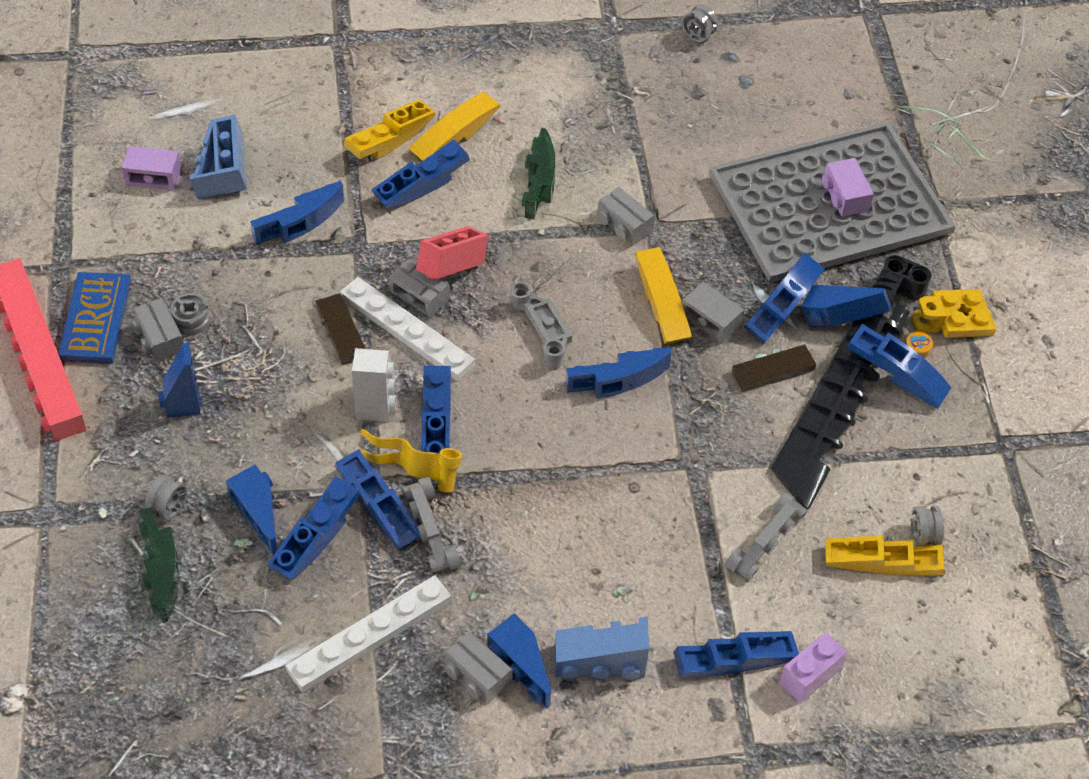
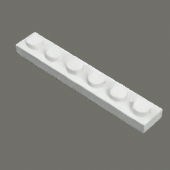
[340,277,475,381]
[285,575,452,693]

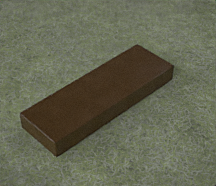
[315,293,366,365]
[732,344,816,392]

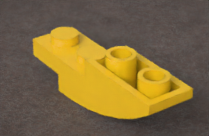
[344,99,436,159]

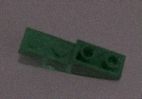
[521,128,555,220]
[138,507,179,623]

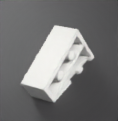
[352,348,396,422]

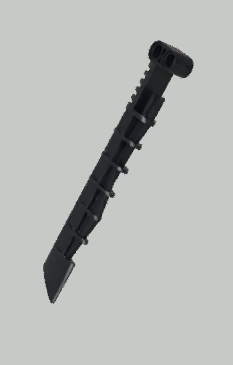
[772,255,932,510]

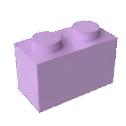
[122,146,182,190]
[822,158,874,217]
[779,632,847,704]

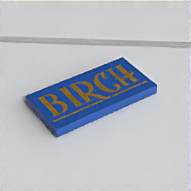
[58,272,131,363]

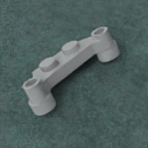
[510,282,572,370]
[403,476,461,573]
[724,491,808,581]

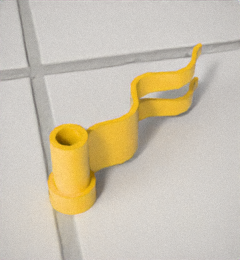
[359,429,462,492]

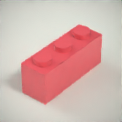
[416,226,489,280]

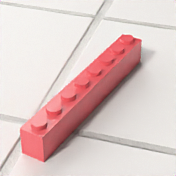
[0,258,87,442]

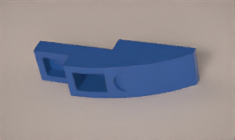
[371,139,470,208]
[250,181,344,245]
[744,253,825,344]
[847,324,951,409]
[565,348,672,398]
[421,366,451,454]
[267,476,361,581]

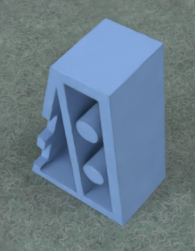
[189,115,247,199]
[555,616,649,680]

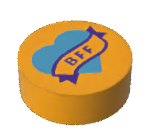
[905,332,933,358]

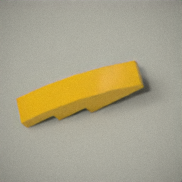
[408,91,501,162]
[634,247,692,345]
[825,535,945,576]

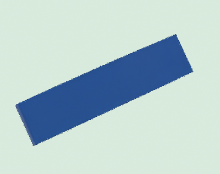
[334,449,420,550]
[673,631,799,678]

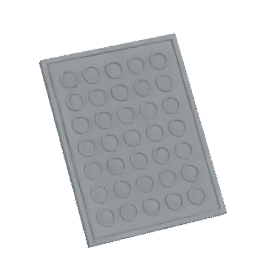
[709,121,955,283]

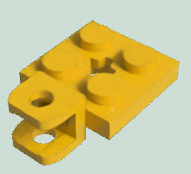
[911,289,997,338]

